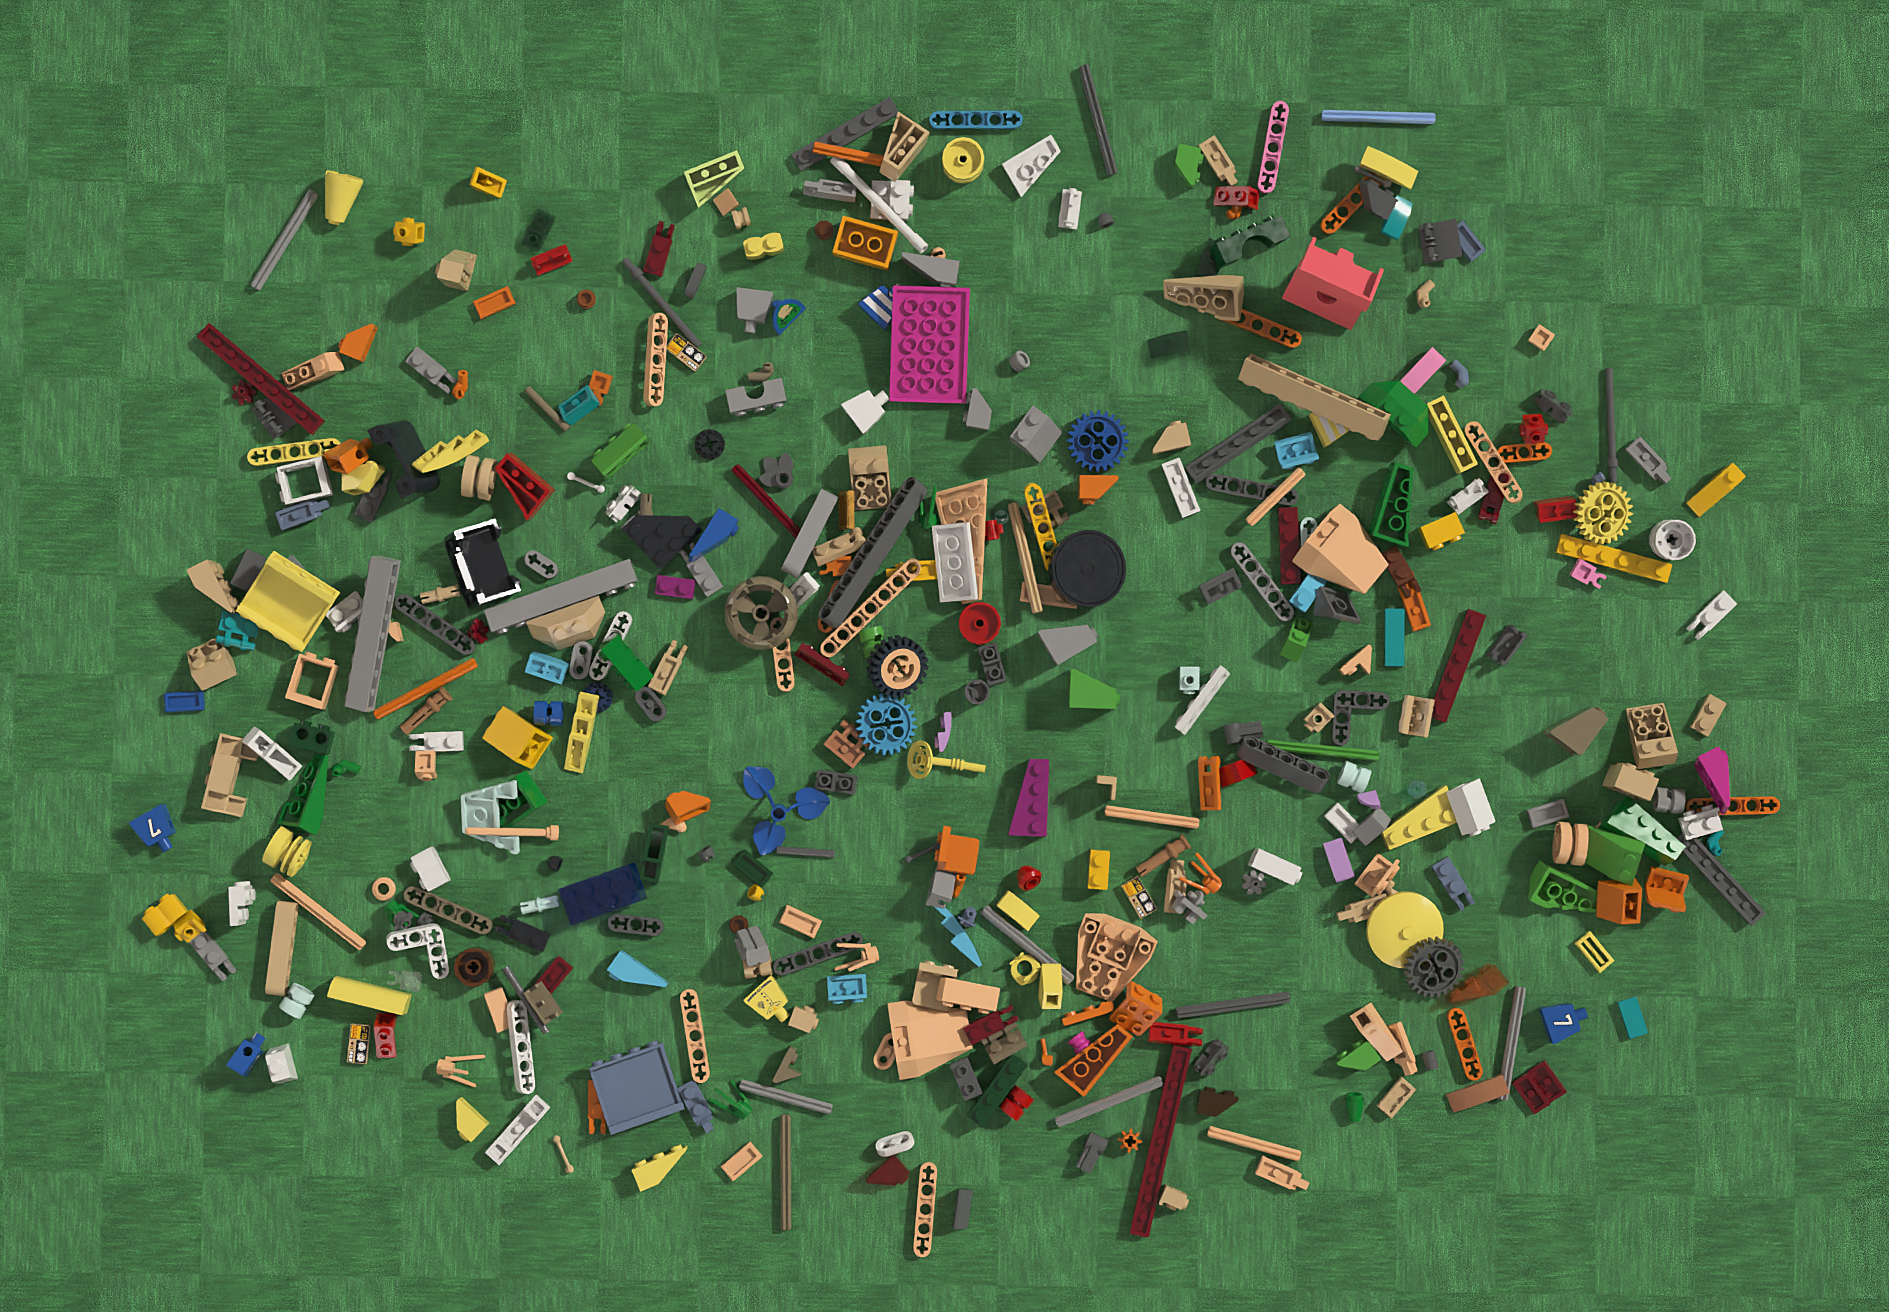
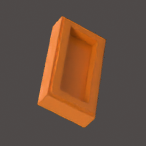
[473,286,516,320]

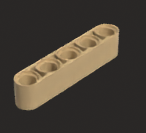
[265,901,298,997]

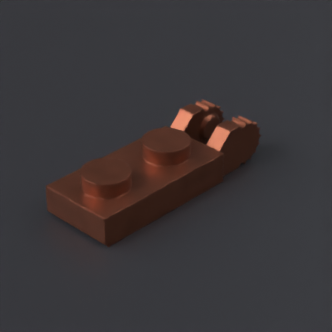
[1381,545,1421,599]

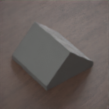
[1313,586,1362,624]

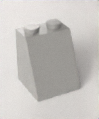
[1009,406,1062,464]
[1037,625,1098,666]

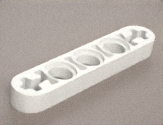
[507,1000,535,1094]

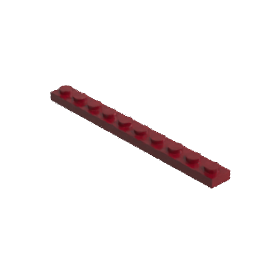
[1129,1045,1192,1238]

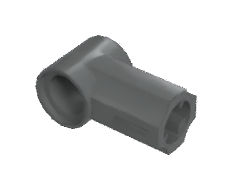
[1223,721,1263,744]
[1076,1132,1108,1174]

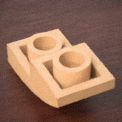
[484,987,509,1033]

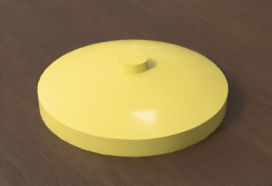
[1366,891,1444,968]

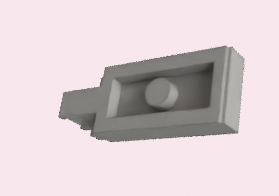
[803,179,857,203]
[1625,436,1672,485]

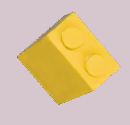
[482,706,553,770]

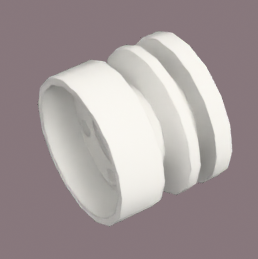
[1649,520,1696,560]

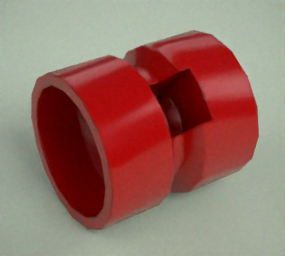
[999,1085,1034,1121]

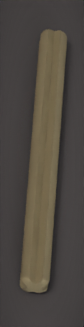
[780,1114,791,1230]

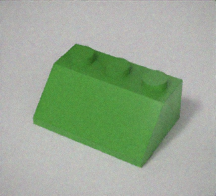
[591,423,651,479]

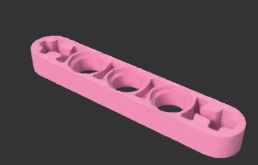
[1257,101,1289,194]

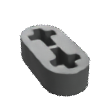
[684,262,707,299]

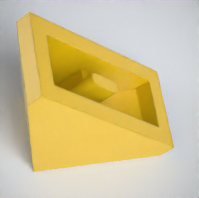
[469,166,507,198]

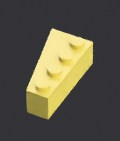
[1380,785,1457,850]

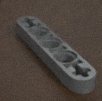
[1205,474,1298,506]
[395,594,476,655]
[773,931,863,975]

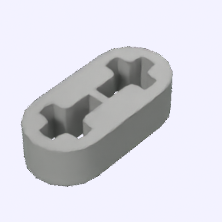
[525,550,559,579]

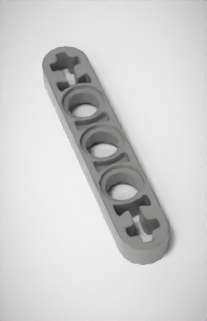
[1230,542,1294,621]

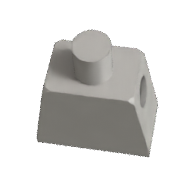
[736,287,774,334]

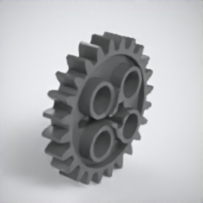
[1403,936,1465,998]

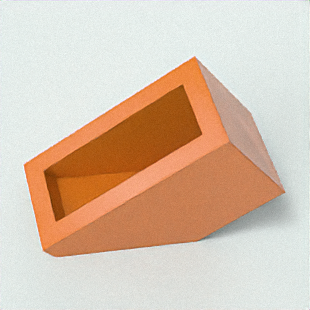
[338,324,378,363]
[665,791,711,825]

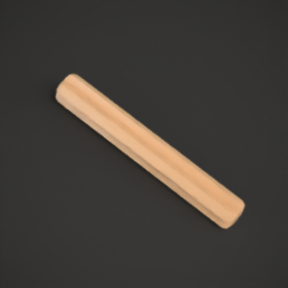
[1246,468,1305,526]

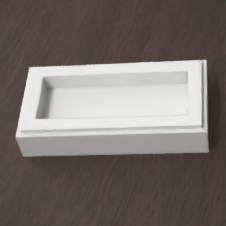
[1324,803,1359,843]

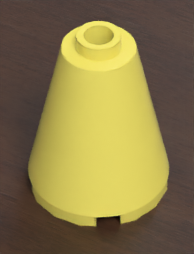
[325,170,363,225]

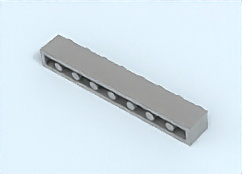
[345,555,401,712]
[484,559,639,635]

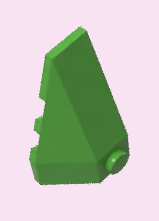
[1528,860,1597,913]

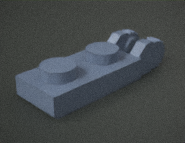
[1431,856,1475,911]

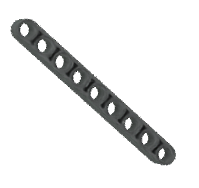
[818,477,927,629]

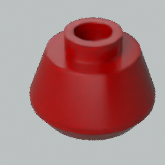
[1017,866,1042,890]

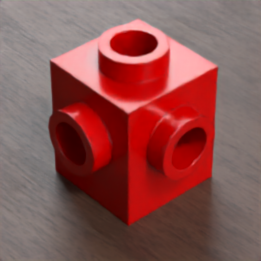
[1519,414,1548,444]

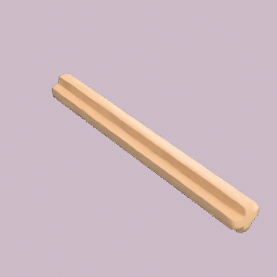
[1105,805,1200,829]
[1207,1126,1301,1161]

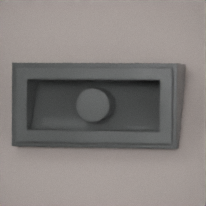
[953,1188,973,1229]

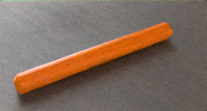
[373,658,478,719]

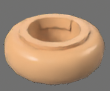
[372,877,396,901]

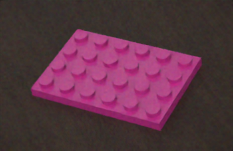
[889,285,970,403]

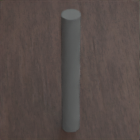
[777,846,835,858]

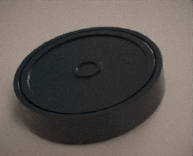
[1048,530,1126,607]

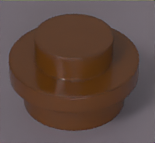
[815,221,834,240]
[729,915,749,934]

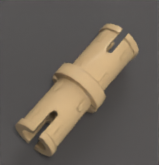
[420,584,461,605]

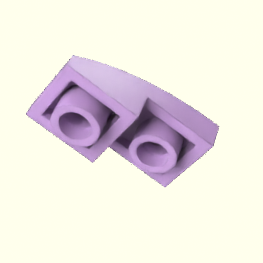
[934,712,952,752]
[1323,838,1355,883]

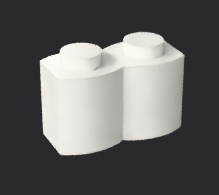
[410,847,451,892]

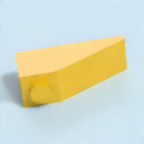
[1686,463,1746,517]

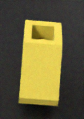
[342,461,385,496]
[1038,964,1063,1009]

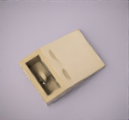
[848,445,891,510]
[186,560,240,614]
[1626,703,1678,769]

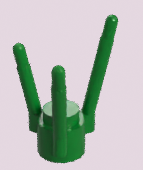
[918,486,940,530]
[709,1080,753,1120]

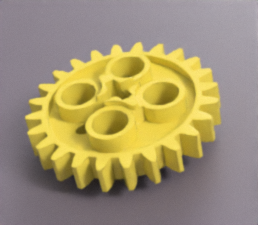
[1573,481,1633,544]

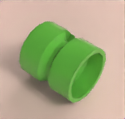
[858,626,884,658]

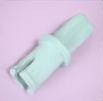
[520,896,559,915]

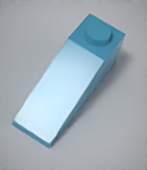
[1288,574,1327,613]
[607,950,669,987]

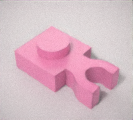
[1569,558,1607,589]

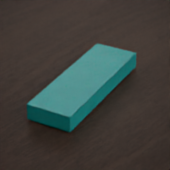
[1384,609,1404,666]

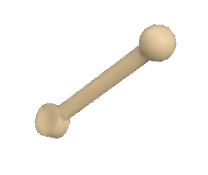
[553,1135,574,1173]

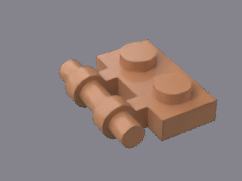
[824,719,869,768]

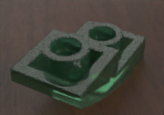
[521,208,557,252]

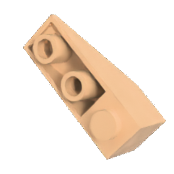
[282,352,344,391]
[1350,1003,1403,1061]

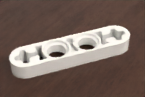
[589,611,633,680]

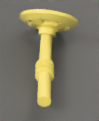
[907,741,986,779]

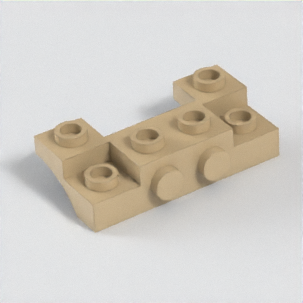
[201,733,258,817]

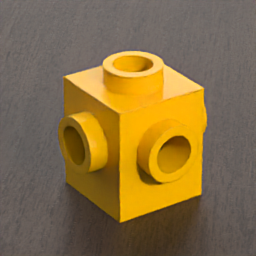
[393,217,425,246]

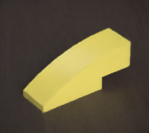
[1359,146,1418,190]

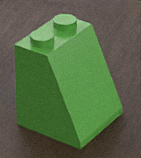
[1068,669,1120,710]

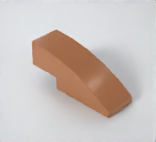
[1446,1074,1510,1112]

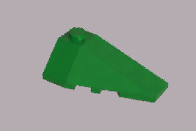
[277,754,328,835]

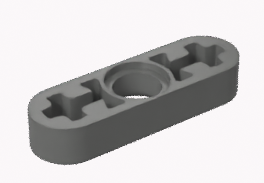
[608,914,664,936]

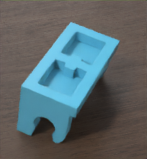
[525,651,570,684]

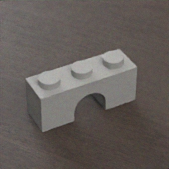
[725,378,787,417]

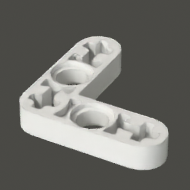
[386,923,449,979]

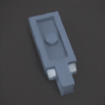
[275,499,331,531]
[677,1079,714,1133]

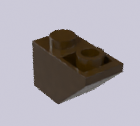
[1195,1086,1239,1117]

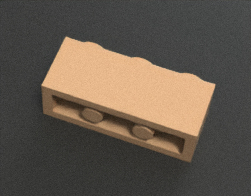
[936,977,1000,1014]

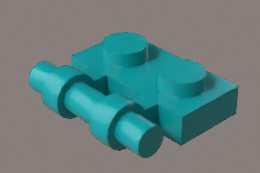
[215,611,259,651]

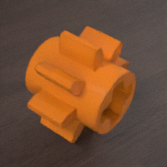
[1118,1128,1142,1153]

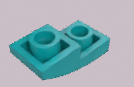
[1381,195,1413,240]

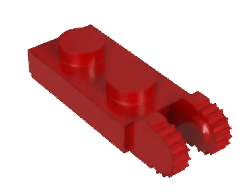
[1148,1022,1203,1047]

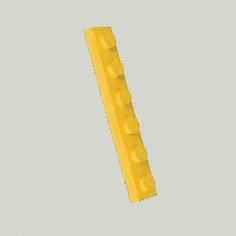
[1555,534,1672,583]

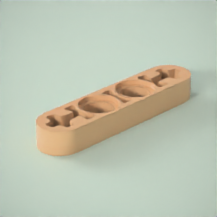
[770,617,795,692]

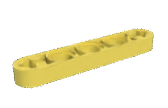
[247,438,341,466]

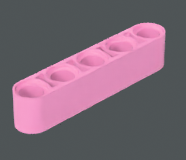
[1400,347,1446,394]

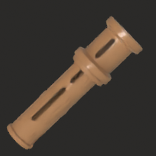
[400,686,453,735]
[1136,834,1192,877]

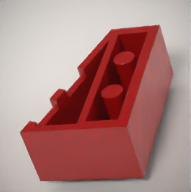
[495,453,555,520]

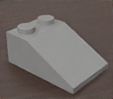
[902,252,960,287]

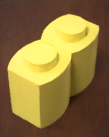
[743,233,784,260]

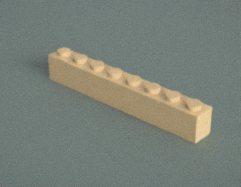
[1238,354,1391,441]

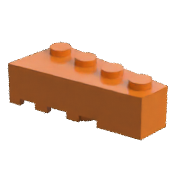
[1054,1024,1133,1097]

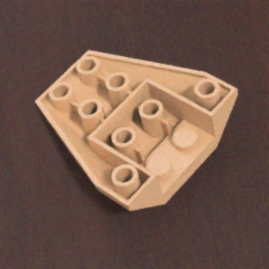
[1292,504,1389,594]
[1076,913,1157,1002]
[887,1000,973,1080]

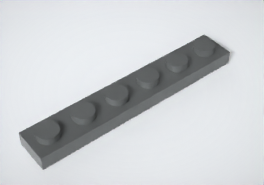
[791,97,899,172]
[1185,404,1291,484]
[1675,832,1766,926]

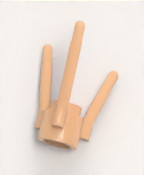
[834,943,879,972]
[436,1055,485,1087]

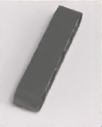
[1237,736,1330,793]

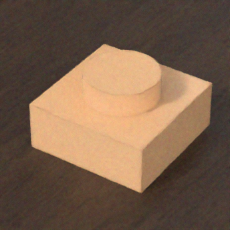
[1527,324,1555,351]

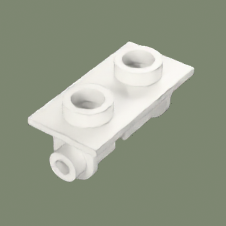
[1058,188,1082,229]
[1447,478,1489,515]
[605,484,641,522]

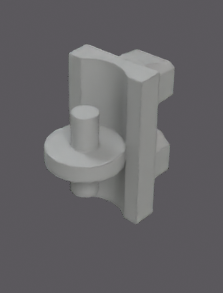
[1171,890,1208,924]

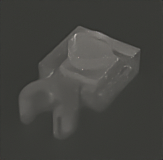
[387,970,423,992]

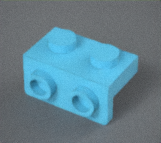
[1274,432,1319,469]
[827,974,867,1004]

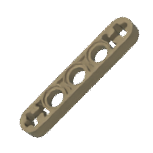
[404,886,493,934]

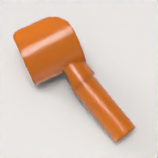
[1040,1039,1053,1066]

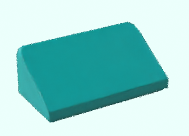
[558,385,600,425]

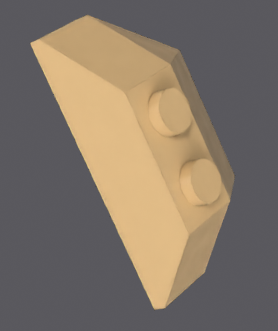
[526,596,605,650]

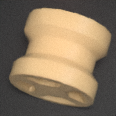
[731,207,751,229]

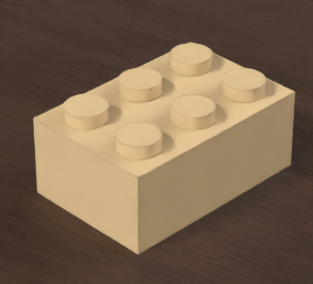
[1602,762,1659,801]

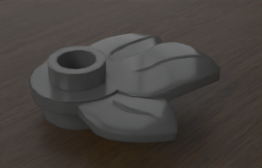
[759,453,794,489]

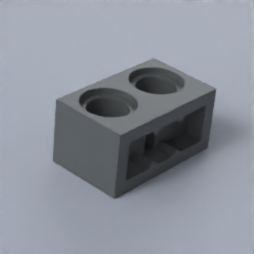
[950,1056,983,1101]

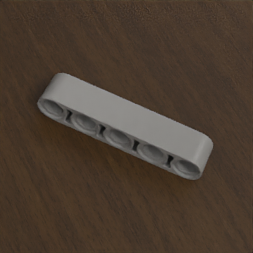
[780,488,838,579]

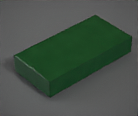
[732,849,774,888]

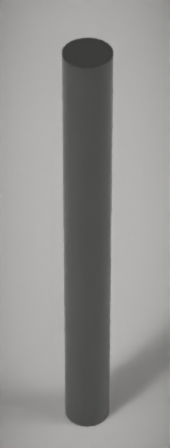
[502,966,550,1035]

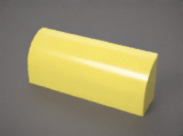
[327,976,412,1015]

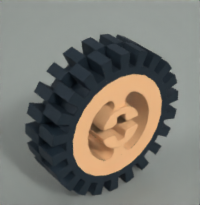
[867,635,928,697]

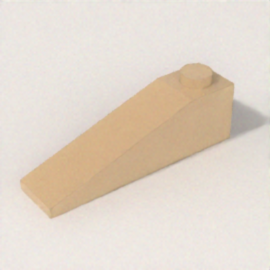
[1163,275,1244,321]

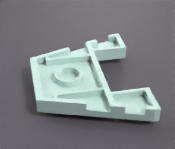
[461,780,520,854]

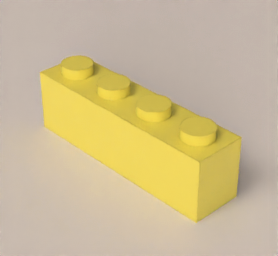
[1426,396,1478,475]

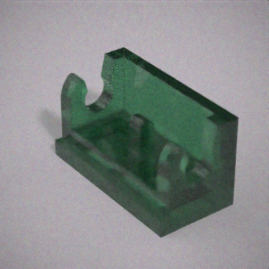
[1195,238,1220,277]

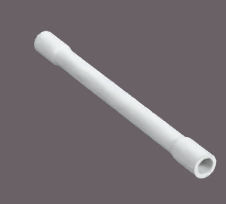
[830,157,928,253]

